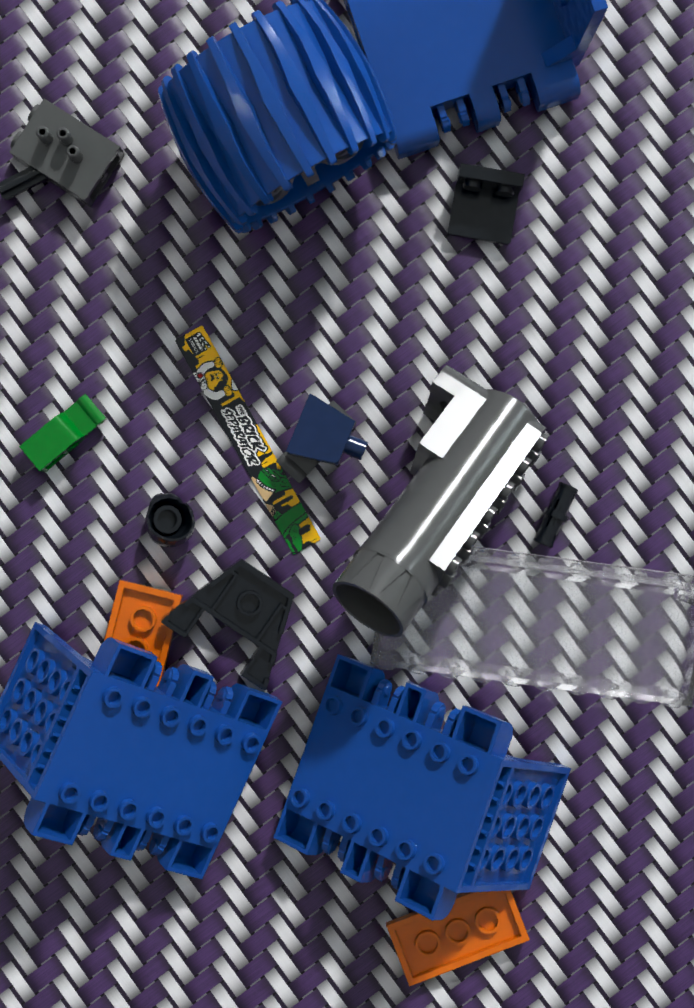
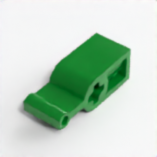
[19,394,107,472]

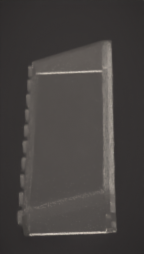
[370,546,694,708]

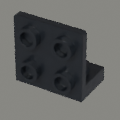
[448,163,525,245]

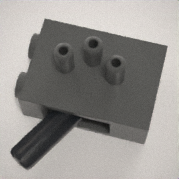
[0,98,125,208]

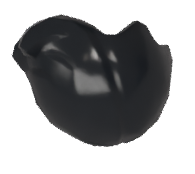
[145,493,195,548]

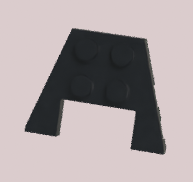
[161,558,294,691]

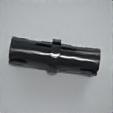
[533,482,578,548]

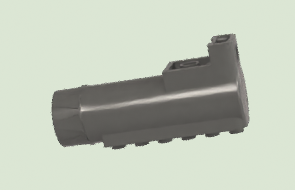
[332,365,549,637]

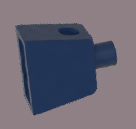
[286,394,368,465]

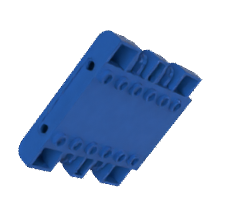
[343,0,608,160]
[0,622,282,879]
[273,654,571,921]

